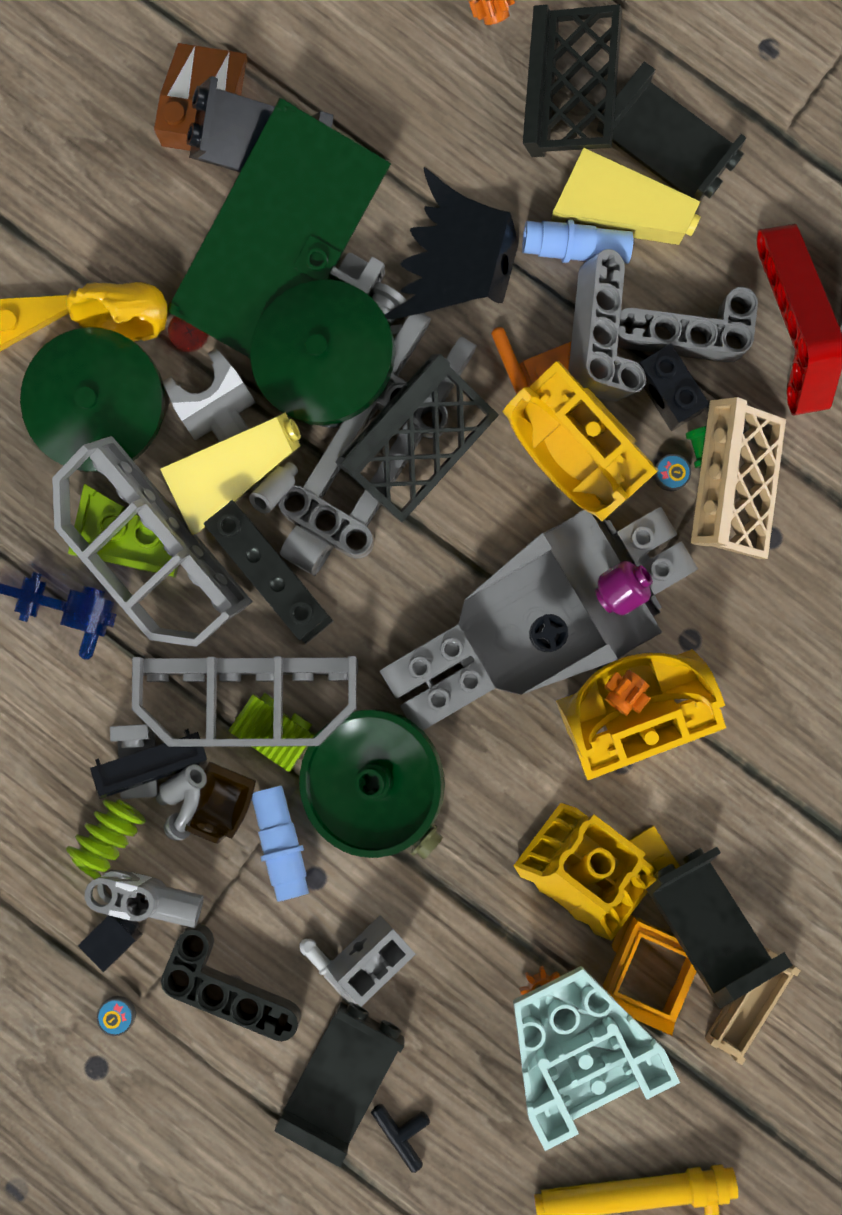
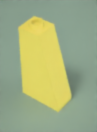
[551,148,701,245]
[160,412,301,535]

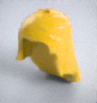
[66,282,168,342]

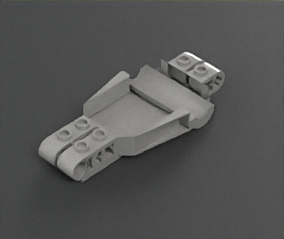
[380,507,698,730]

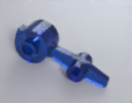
[0,572,117,660]

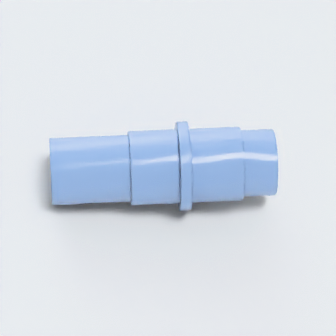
[522,219,634,264]
[252,786,309,902]

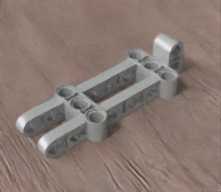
[278,313,477,576]

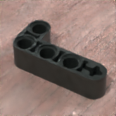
[161,924,301,1042]

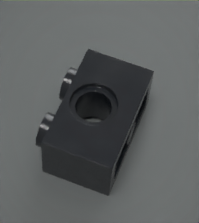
[639,343,710,431]

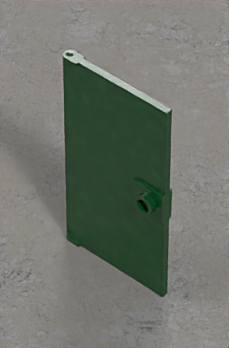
[167,98,391,359]

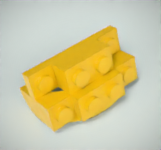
[502,361,659,521]
[556,649,726,780]

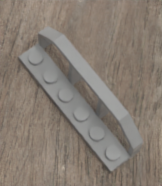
[52,436,253,647]
[132,656,358,747]

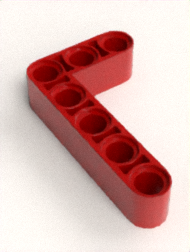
[757,223,842,416]

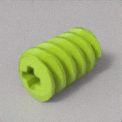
[66,799,146,879]

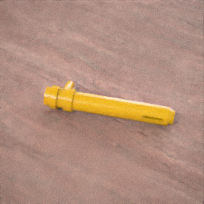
[534,1164,738,1215]

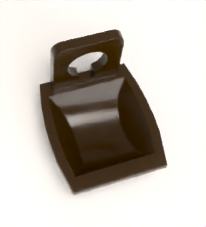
[185,762,256,844]

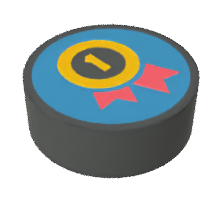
[654,454,691,491]
[97,996,136,1036]

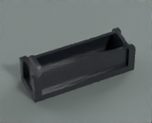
[90,729,207,799]

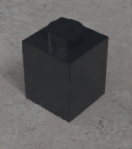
[78,915,143,972]

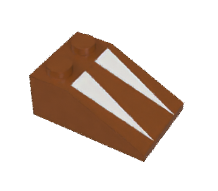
[154,43,248,151]

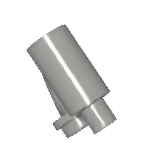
[249,462,298,514]
[156,764,207,840]

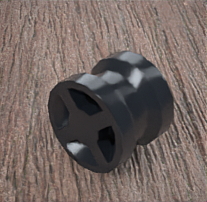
[529,614,568,652]

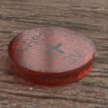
[168,316,209,352]

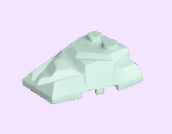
[513,966,680,1151]

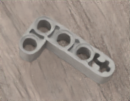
[569,249,646,402]
[618,287,758,362]

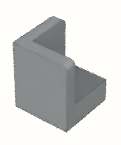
[329,253,385,297]

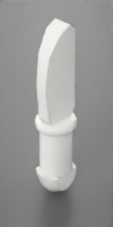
[299,939,357,1004]

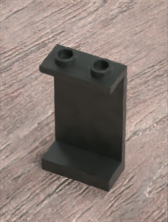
[597,61,746,201]
[646,847,793,1009]
[274,1002,405,1167]

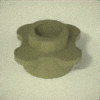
[410,824,443,859]

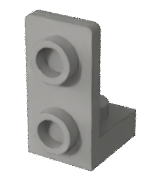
[110,724,158,799]

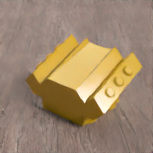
[513,803,656,941]

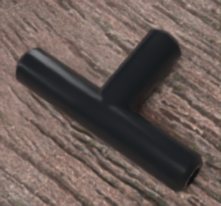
[371,1104,430,1173]

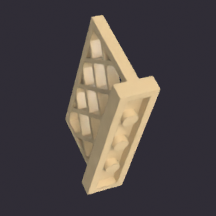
[691,397,786,559]

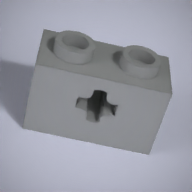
[326,915,416,1007]

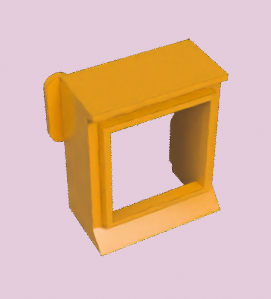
[602,915,697,1036]

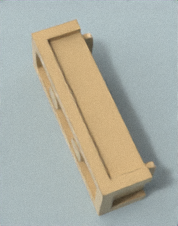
[705,946,801,1065]

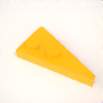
[0,295,70,352]

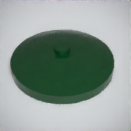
[250,280,395,425]
[20,327,165,472]
[299,709,445,858]

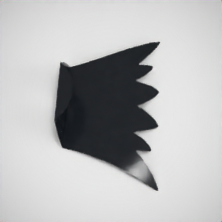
[385,167,518,319]

